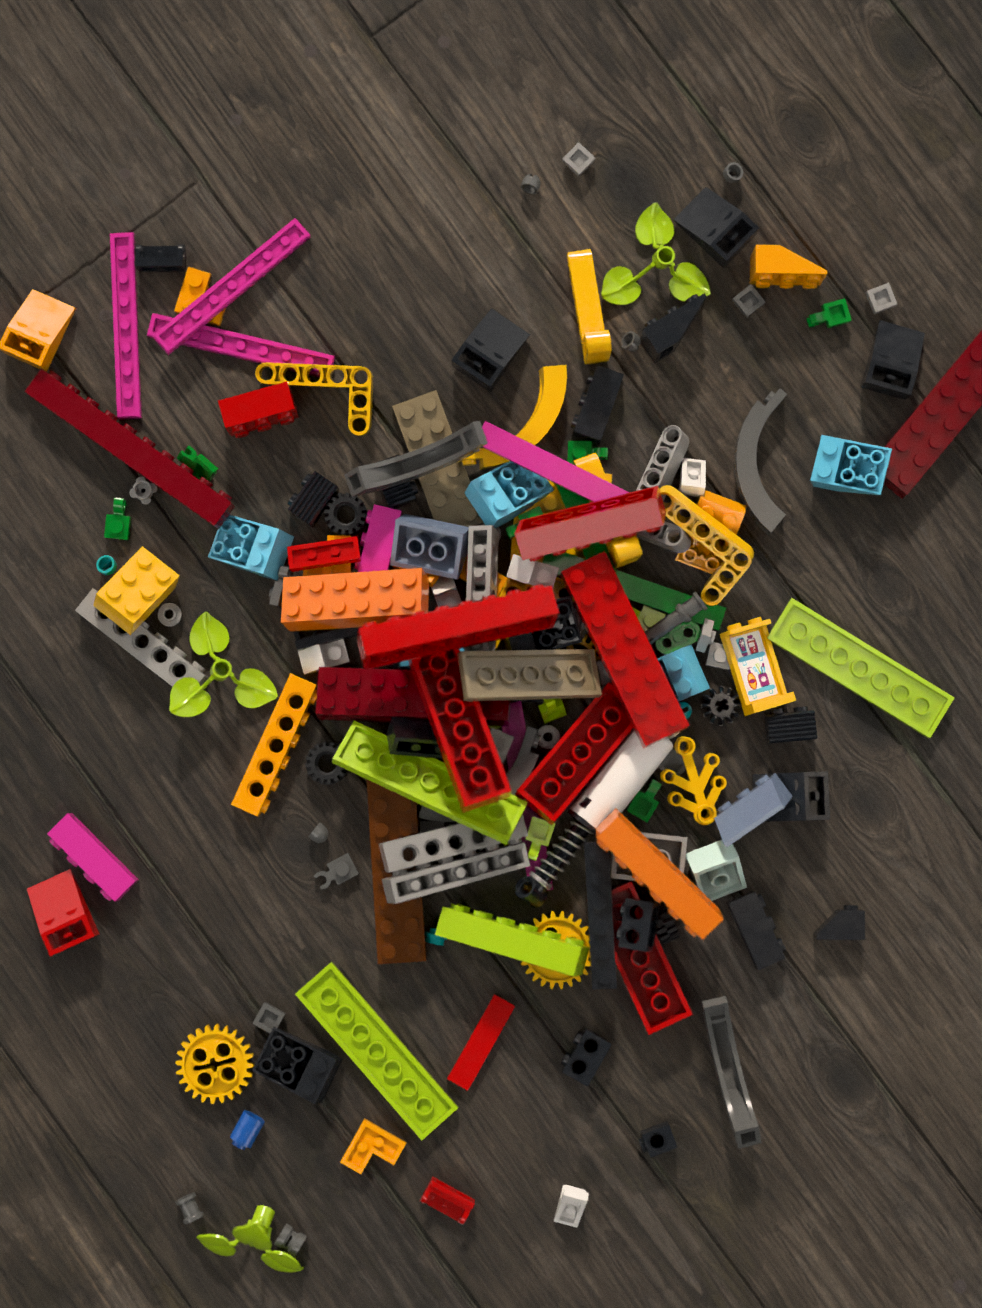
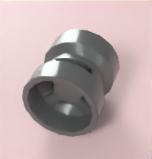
[274,1223,307,1257]

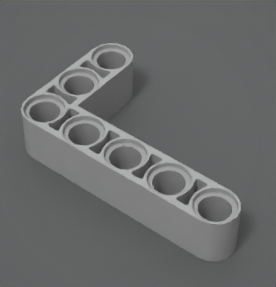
[636,425,691,553]

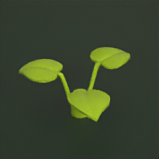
[601,203,710,305]
[169,612,278,717]
[196,1205,304,1273]

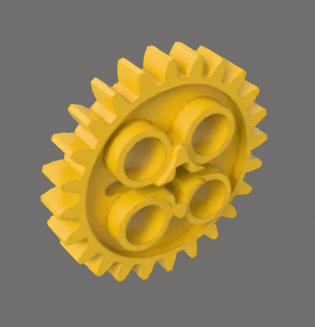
[521,910,591,989]
[175,1024,255,1104]

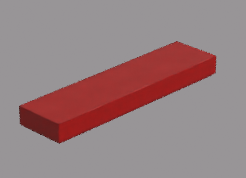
[447,994,515,1091]

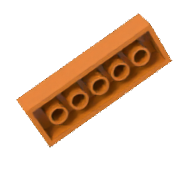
[281,568,429,632]
[596,808,723,940]

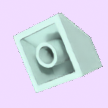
[686,840,747,901]

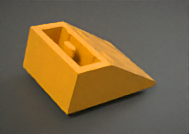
[750,245,827,289]
[0,289,76,372]
[675,490,746,574]

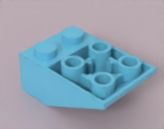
[810,435,892,495]
[464,461,554,529]
[208,515,294,581]
[657,645,710,702]

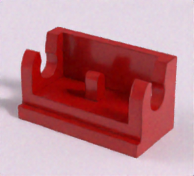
[420,1176,475,1224]

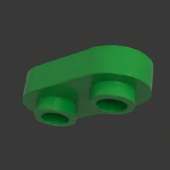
[655,621,701,655]

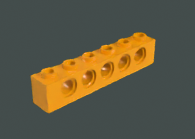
[231,673,317,816]

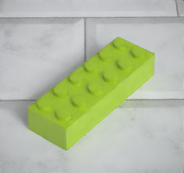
[435,903,590,976]

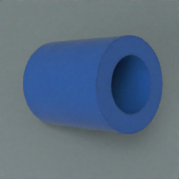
[230,1110,265,1150]

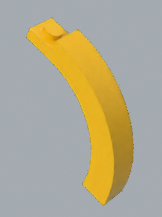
[456,365,567,470]

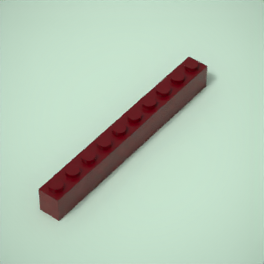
[24,369,235,530]

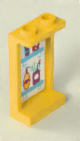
[720,617,796,716]

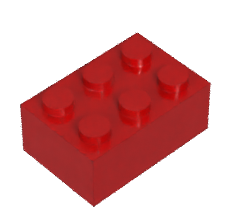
[218,382,299,438]

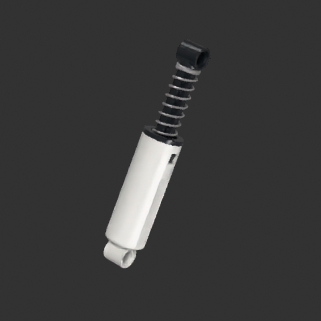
[515,728,679,908]

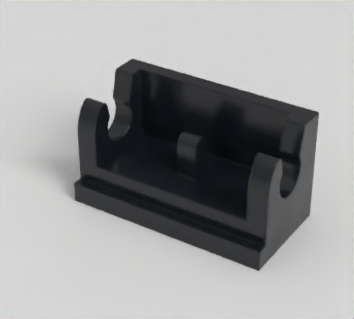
[135,244,186,272]

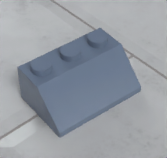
[390,514,469,580]
[714,773,793,847]

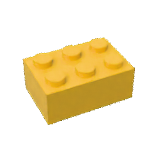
[93,546,180,635]

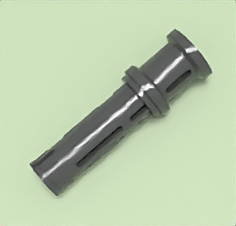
[644,591,708,645]

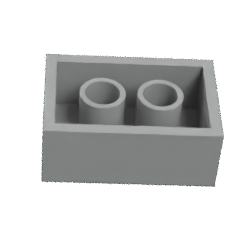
[610,832,687,881]

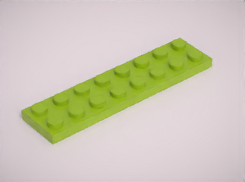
[767,598,954,738]
[332,721,528,845]
[295,962,458,1140]

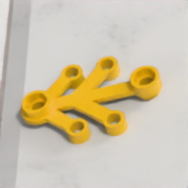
[660,736,727,825]

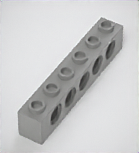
[464,525,499,651]
[75,588,208,687]
[379,814,528,876]
[382,842,530,904]

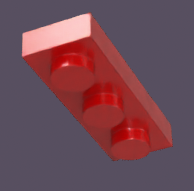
[287,536,361,572]

